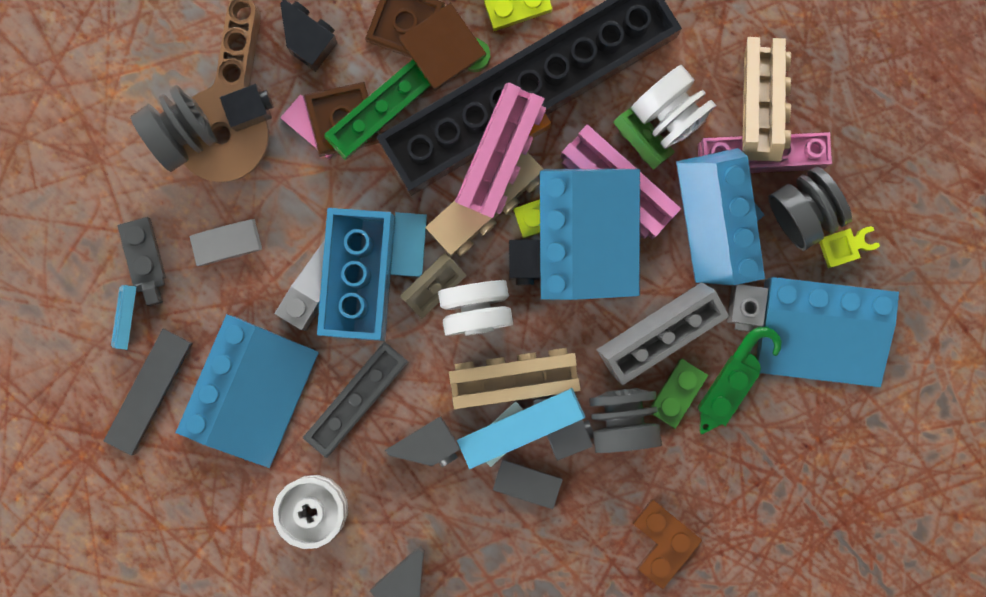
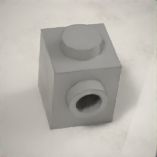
[727,284,768,332]

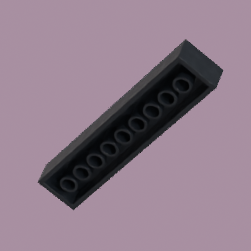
[377,0,682,196]

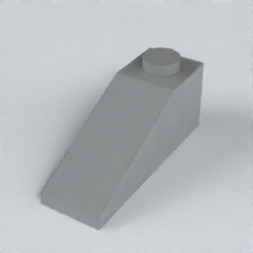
[274,240,325,332]

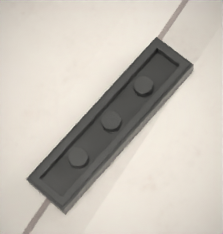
[103,329,193,456]
[303,342,408,458]

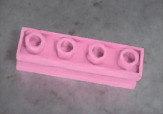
[455,83,546,218]
[560,124,681,240]
[698,132,832,173]

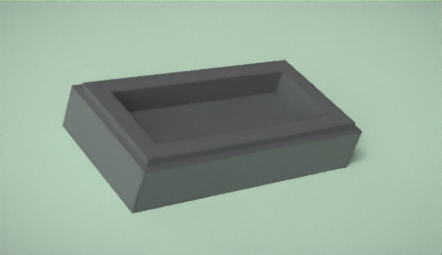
[493,459,563,509]

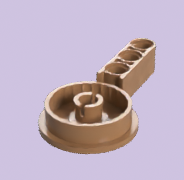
[184,0,269,182]

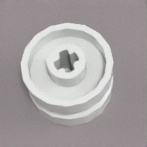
[438,280,513,336]
[273,475,348,549]

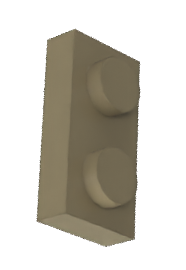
[400,252,467,319]

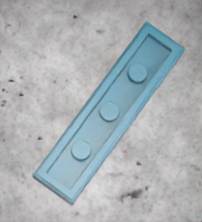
[457,388,585,469]

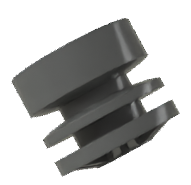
[130,85,216,172]
[768,166,852,251]
[589,388,662,453]

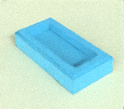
[391,212,427,277]
[111,285,137,350]

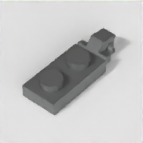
[117,217,166,306]

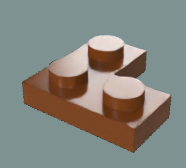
[633,499,702,590]

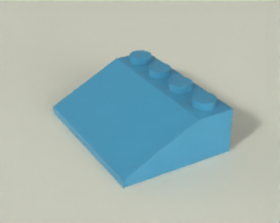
[540,169,640,300]
[756,277,899,387]
[176,314,319,468]

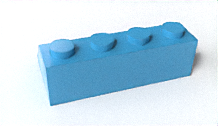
[676,148,765,285]
[317,208,395,341]

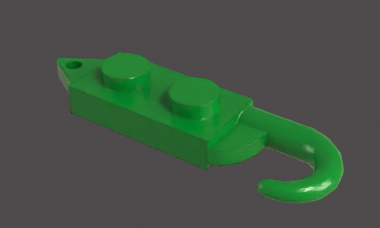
[697,327,782,435]

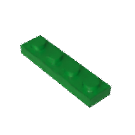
[324,59,431,160]

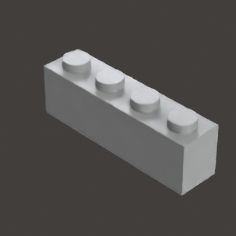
[596,282,730,385]

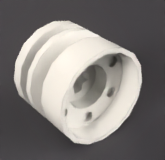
[631,65,716,149]

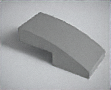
[189,219,262,266]

